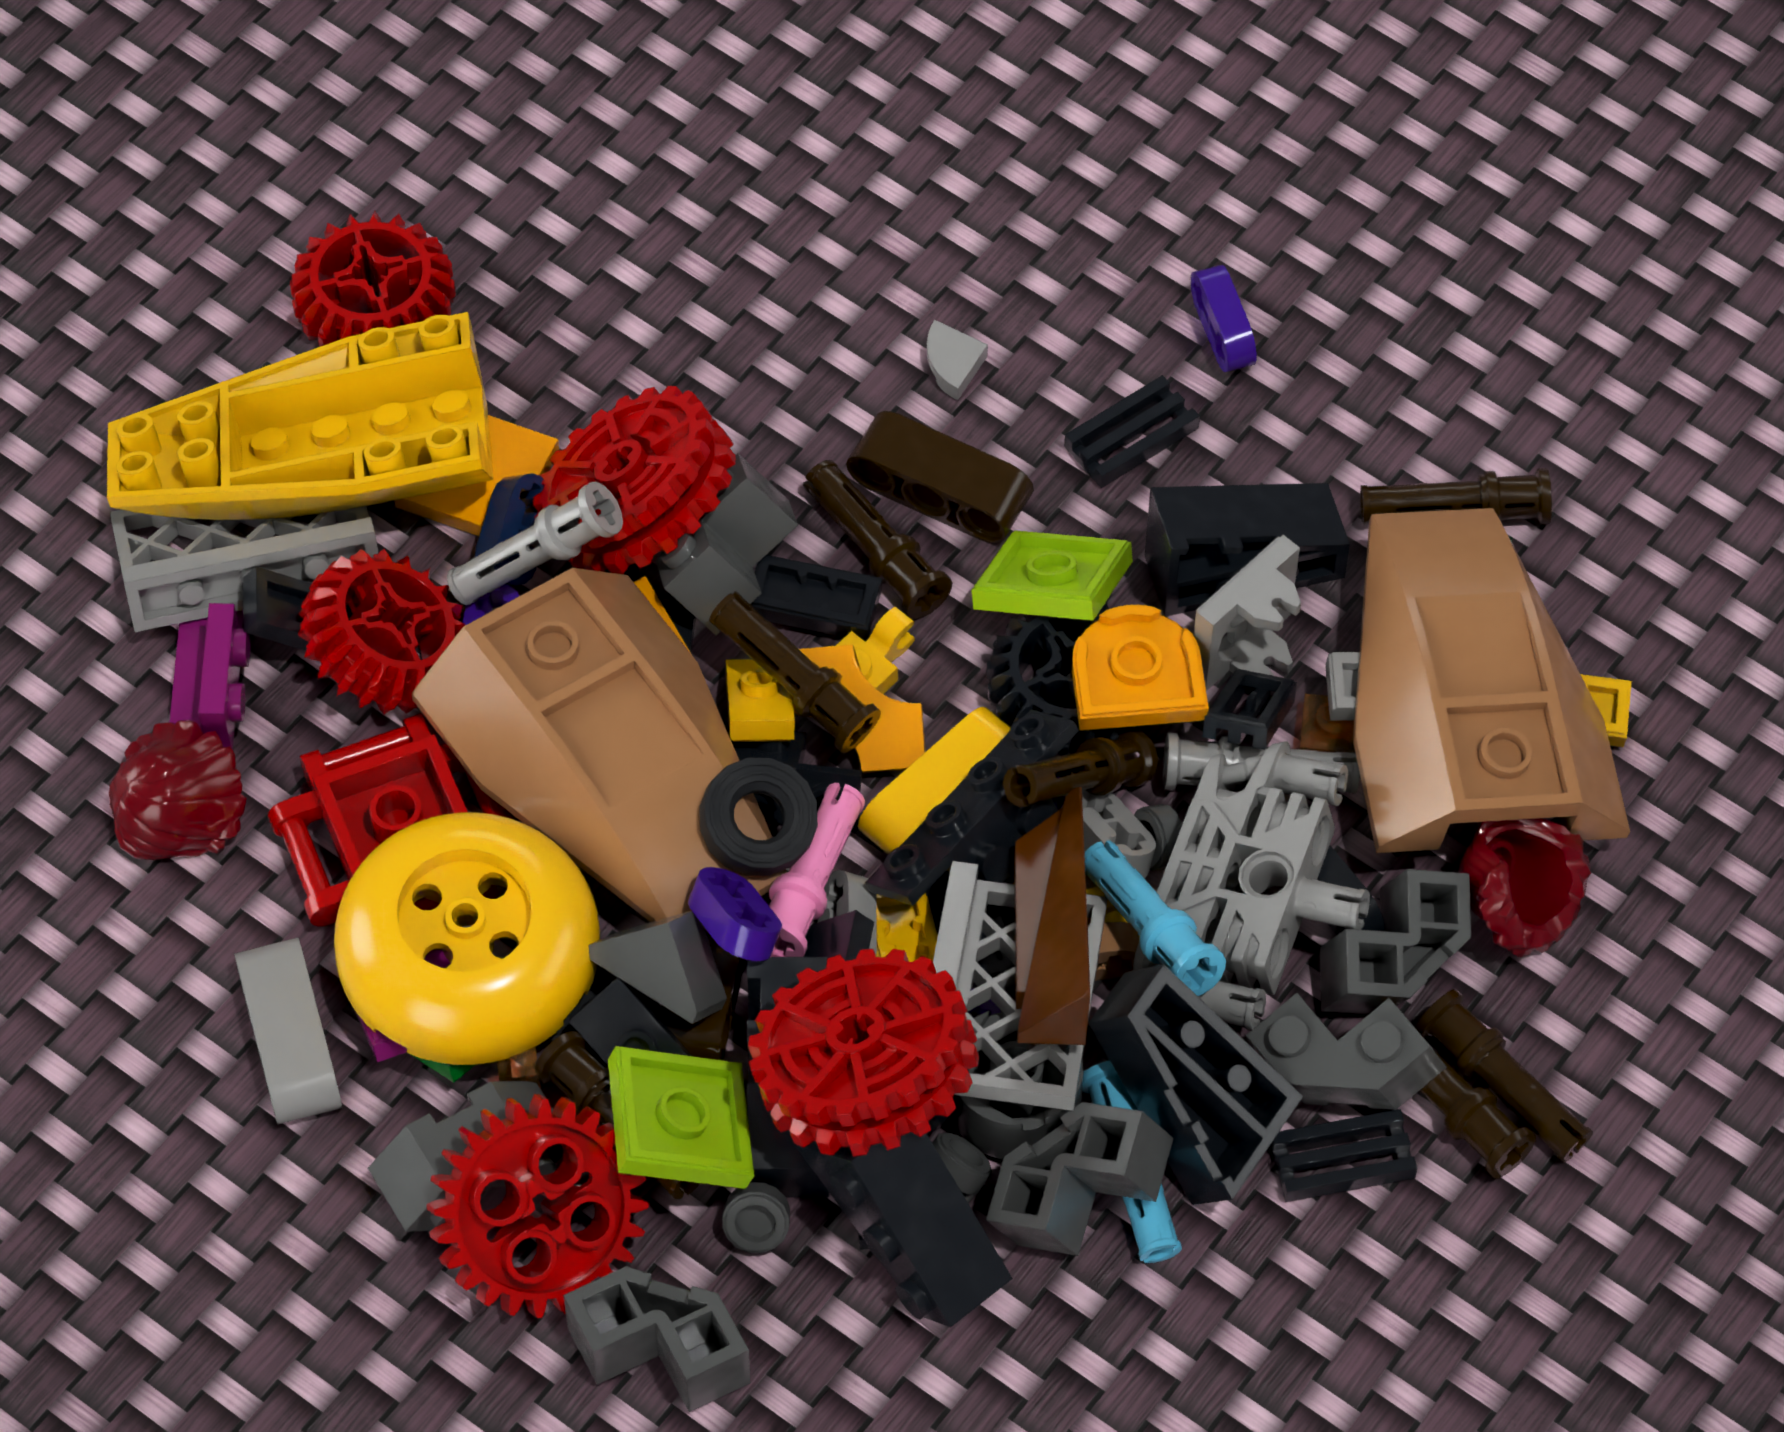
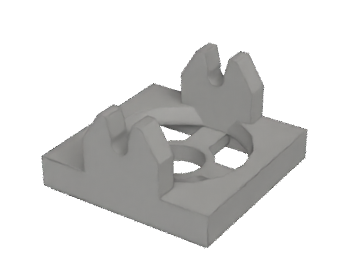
[1194,535,1301,691]

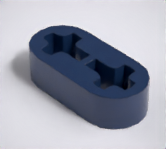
[475,473,544,586]

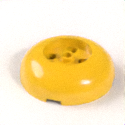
[334,812,600,1065]

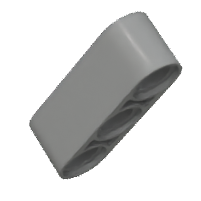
[234,937,342,1125]

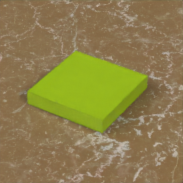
[971,530,1133,621]
[608,1046,754,1189]

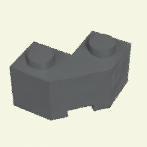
[656,453,798,635]
[1320,869,1471,1014]
[1246,993,1447,1110]
[368,1081,564,1232]
[986,1102,1174,1256]
[564,1266,751,1412]

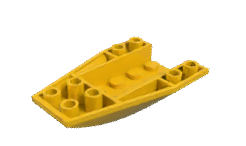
[107,312,493,520]

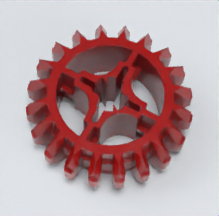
[290,211,456,347]
[298,549,465,715]

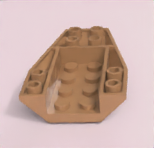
[1353,508,1630,853]
[412,568,787,928]

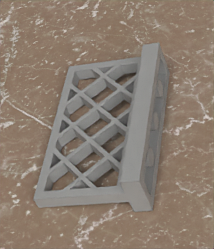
[110,506,378,632]
[933,861,1108,1111]

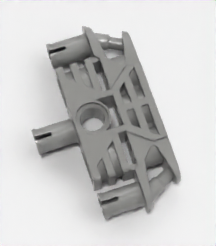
[1133,741,1370,1031]

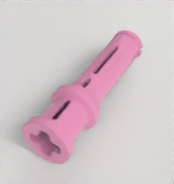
[769,783,865,957]

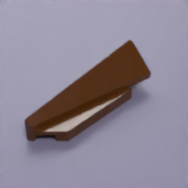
[1014,787,1090,1045]

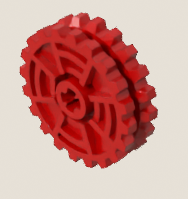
[533,386,736,574]
[748,949,979,1156]

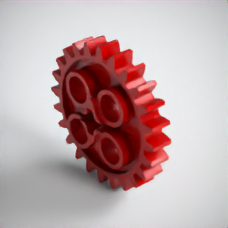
[426,1094,649,1318]

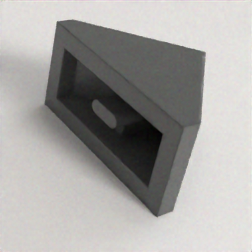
[589,911,727,1024]

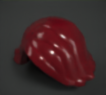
[109,719,247,860]
[1459,818,1591,957]

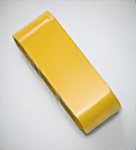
[858,706,1011,855]

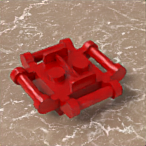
[267,713,514,926]

